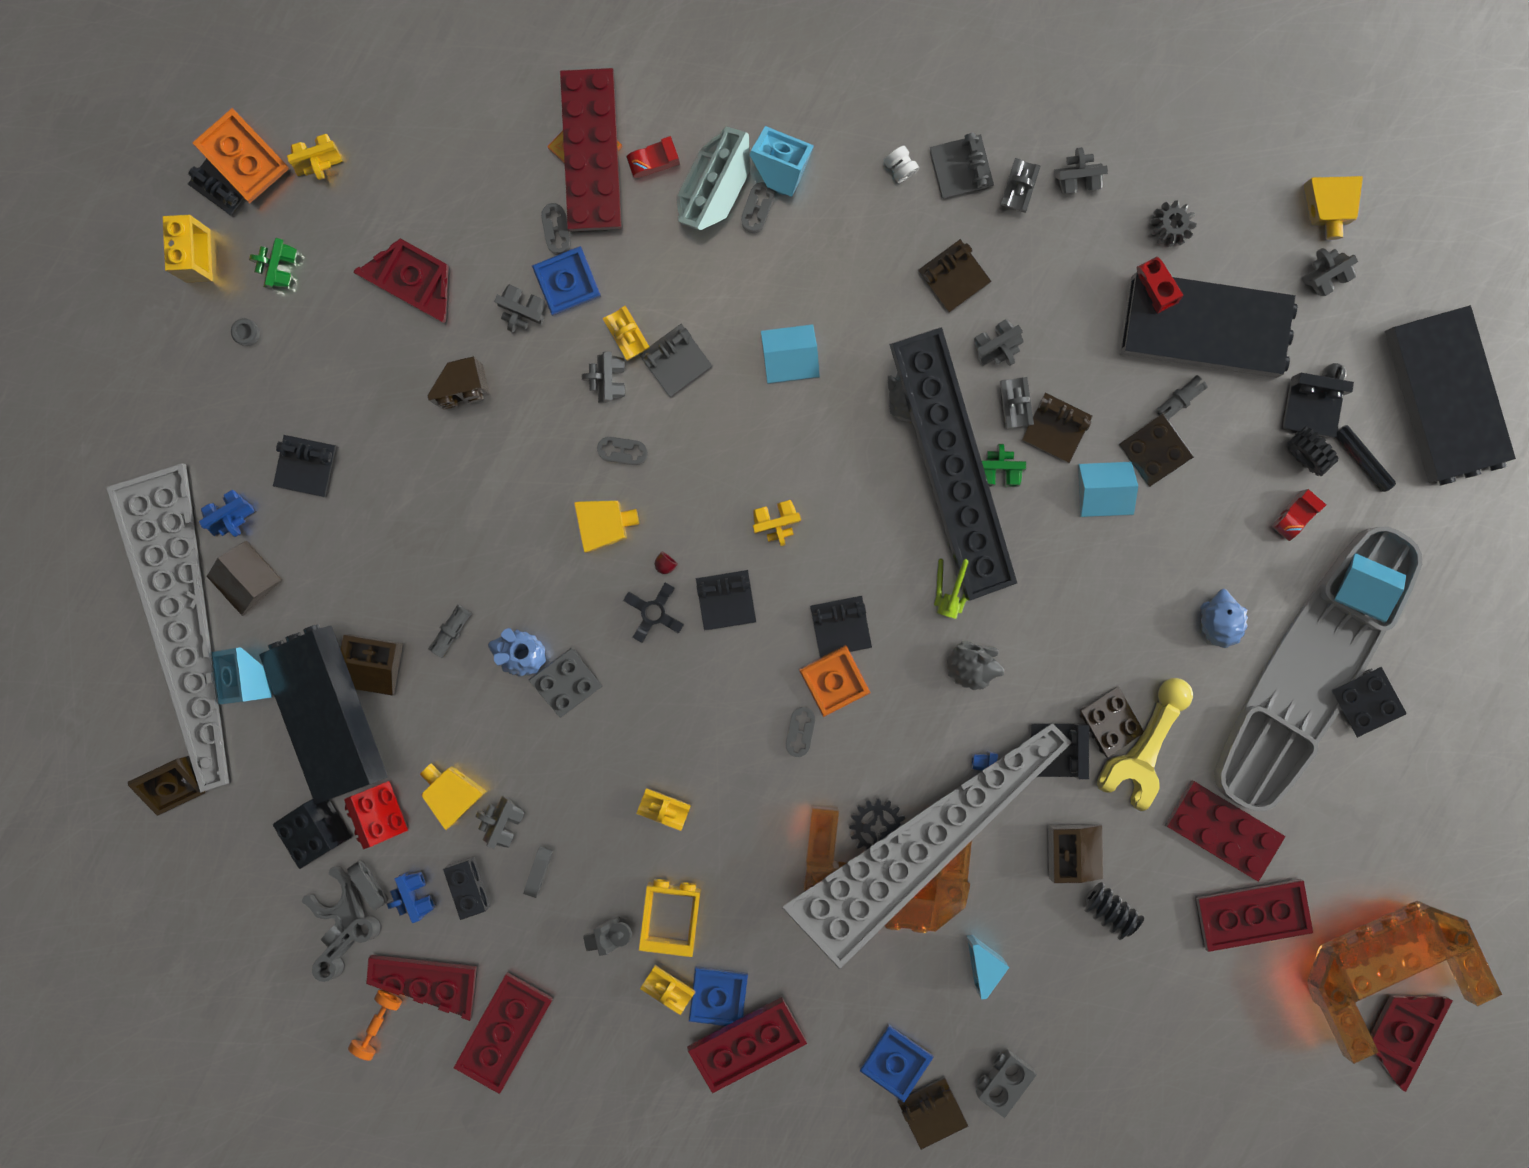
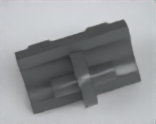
[1054,147,1108,193]
[1000,158,1041,213]
[1302,248,1358,296]
[494,284,545,332]
[974,319,1024,366]
[582,352,625,403]
[1000,377,1034,429]
[476,796,524,849]
[583,917,632,956]

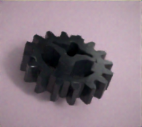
[849,798,906,851]

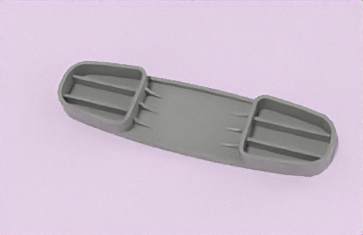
[1214,527,1423,811]

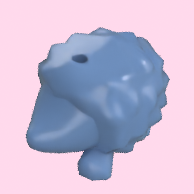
[1200,589,1248,648]
[488,628,546,677]

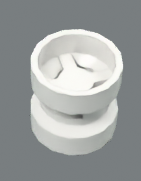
[883,146,920,183]

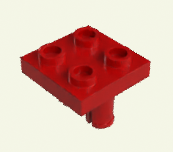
[344,781,408,850]

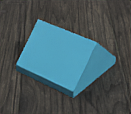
[761,324,820,384]
[1078,462,1138,517]
[1334,553,1406,623]
[967,935,1010,1000]

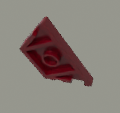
[353,238,449,324]
[1366,995,1453,1092]

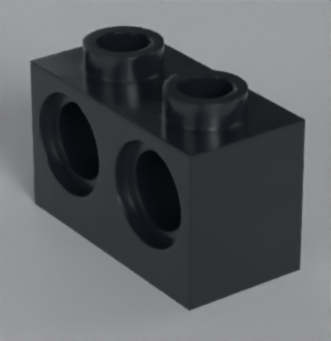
[443,856,490,920]

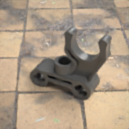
[302,866,381,982]

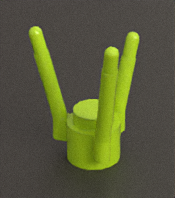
[934,558,968,619]

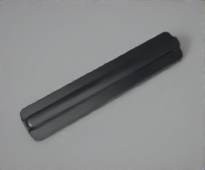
[1336,425,1396,492]

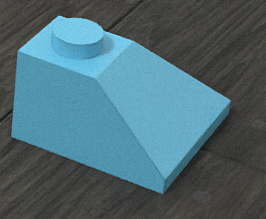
[750,126,814,197]
[211,647,272,705]

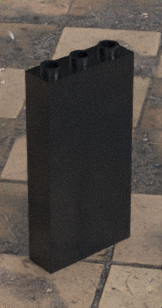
[1120,272,1298,378]
[1385,305,1516,486]
[259,624,388,805]

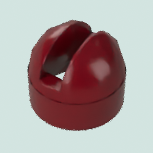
[654,551,678,574]

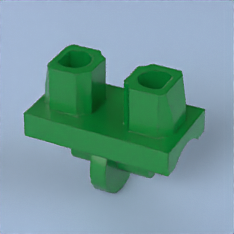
[249,238,297,289]
[981,444,1026,487]

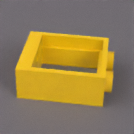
[163,215,213,283]
[639,879,701,957]

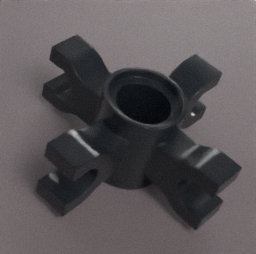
[623,582,684,643]

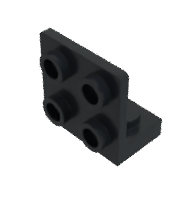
[1283,372,1354,438]
[1030,723,1089,779]
[273,799,352,869]

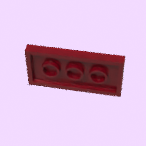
[1165,780,1286,882]
[1196,879,1313,952]
[453,972,553,1094]
[687,997,807,1094]

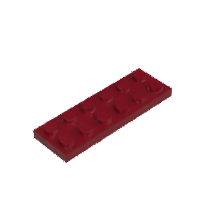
[560,68,622,231]

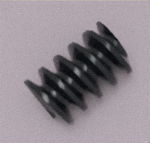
[1084,882,1144,940]

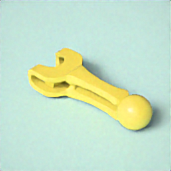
[1097,678,1193,811]

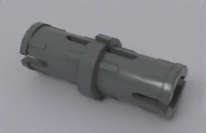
[1156,375,1208,421]
[428,604,472,658]

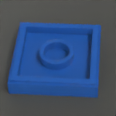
[532,246,601,316]
[689,966,748,1026]
[860,1025,934,1102]

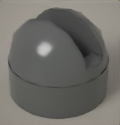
[1322,363,1346,380]

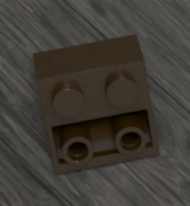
[427,356,490,410]
[341,634,403,696]
[1048,825,1103,883]

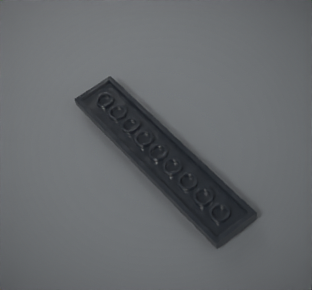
[889,327,1017,601]

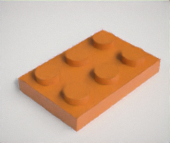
[192,108,289,204]

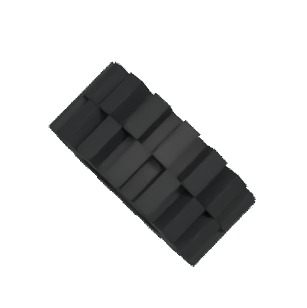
[1287,427,1339,476]

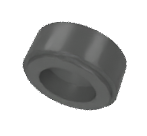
[231,318,260,346]

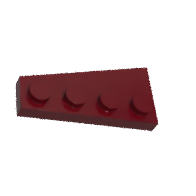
[366,955,477,1021]

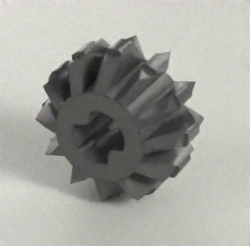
[1150,200,1197,247]

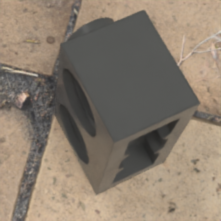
[976,1049,1037,1118]

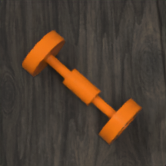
[348,990,402,1061]

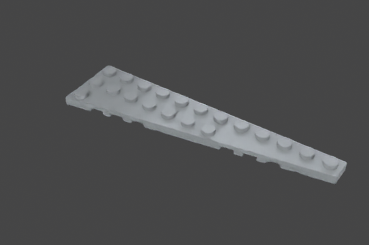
[106,463,229,792]
[782,723,1072,969]

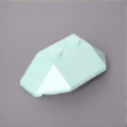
[677,126,750,230]

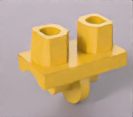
[287,134,343,180]
[602,305,650,361]
[753,500,801,546]
[636,788,691,831]
[640,965,695,1015]

